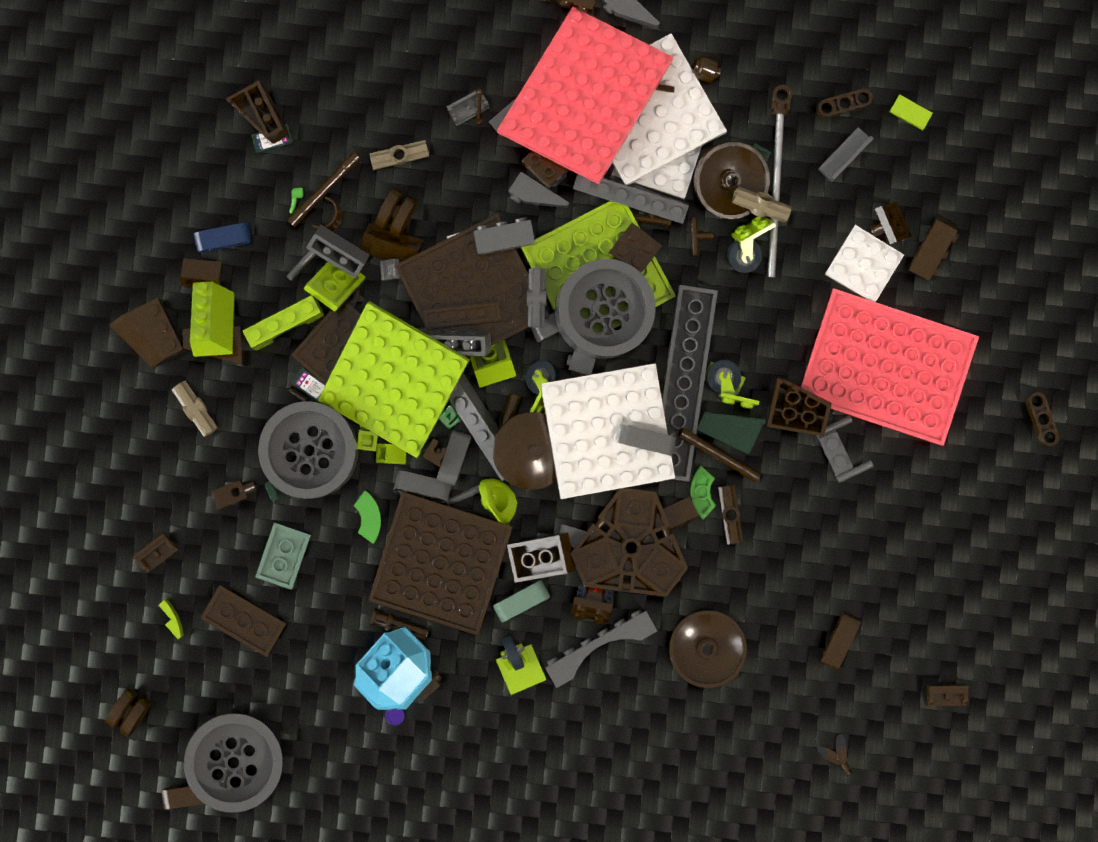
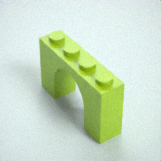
[243,295,325,350]

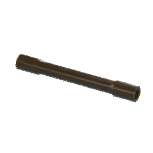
[287,151,361,227]
[677,427,761,482]

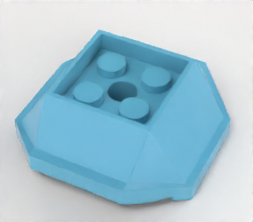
[353,627,432,710]

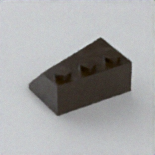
[110,298,186,368]
[767,377,832,437]

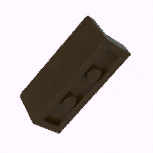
[361,223,423,263]

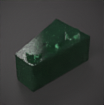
[697,412,765,455]

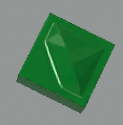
[439,402,461,430]

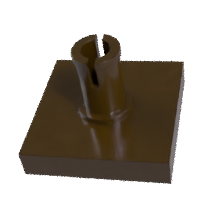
[871,201,912,244]

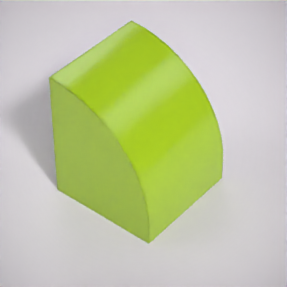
[376,444,406,464]

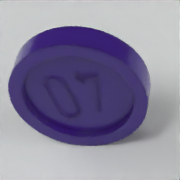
[385,709,405,725]

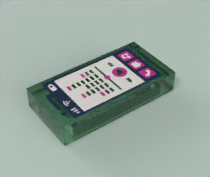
[251,124,293,154]
[291,367,325,404]

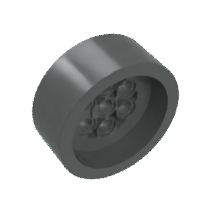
[555,259,655,359]
[258,402,359,499]
[184,714,283,813]

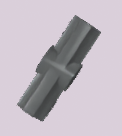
[527,268,547,327]

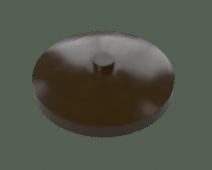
[694,142,770,219]
[493,412,557,490]
[669,610,747,688]

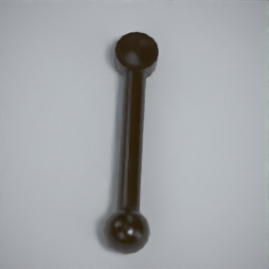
[475,88,484,124]

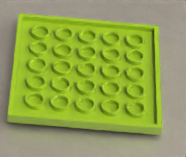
[521,201,676,333]
[318,301,470,458]

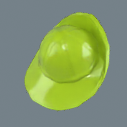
[479,478,517,524]

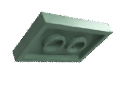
[256,523,311,590]

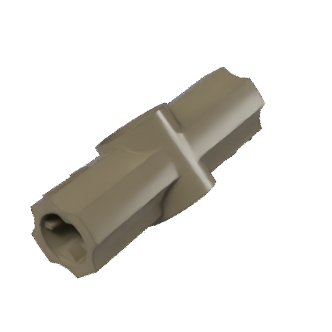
[370,140,429,170]
[732,186,791,223]
[172,381,218,437]

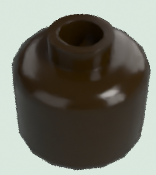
[691,55,721,83]

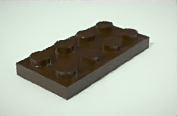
[200,585,287,657]

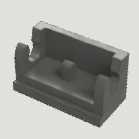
[447,91,490,126]

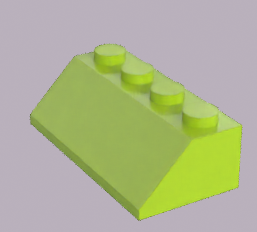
[190,281,235,357]

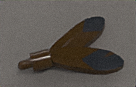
[818,734,852,776]

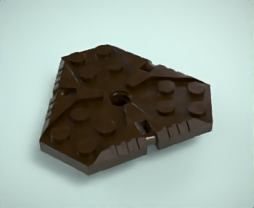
[571,488,688,597]

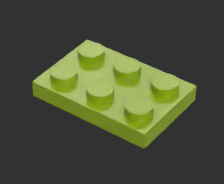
[304,262,366,311]

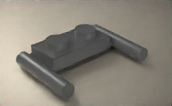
[816,415,874,483]

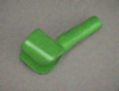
[289,188,303,214]

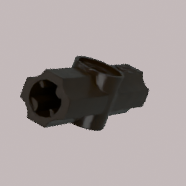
[718,485,743,545]

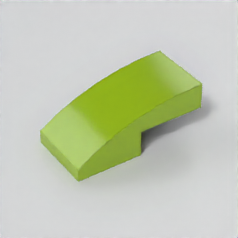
[357,425,378,451]
[159,599,184,639]

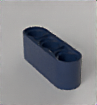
[194,223,252,253]

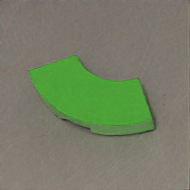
[690,466,716,519]
[354,490,381,544]

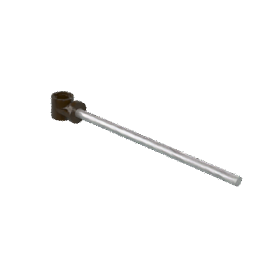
[768,85,792,277]

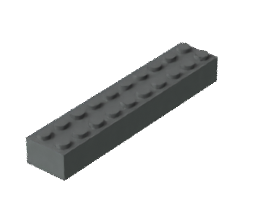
[661,285,718,481]

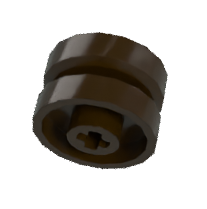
[375,188,418,237]
[105,688,152,738]

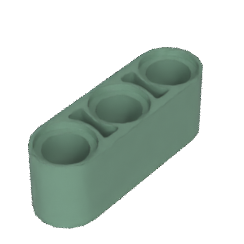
[493,580,550,623]

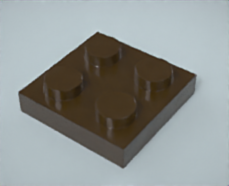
[608,223,662,273]

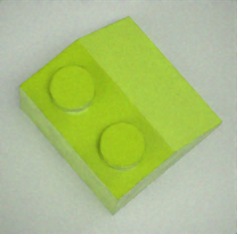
[470,340,516,388]

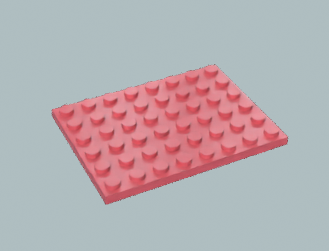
[497,7,673,185]
[801,288,979,446]

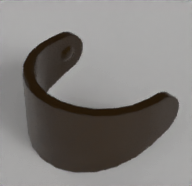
[311,197,343,231]

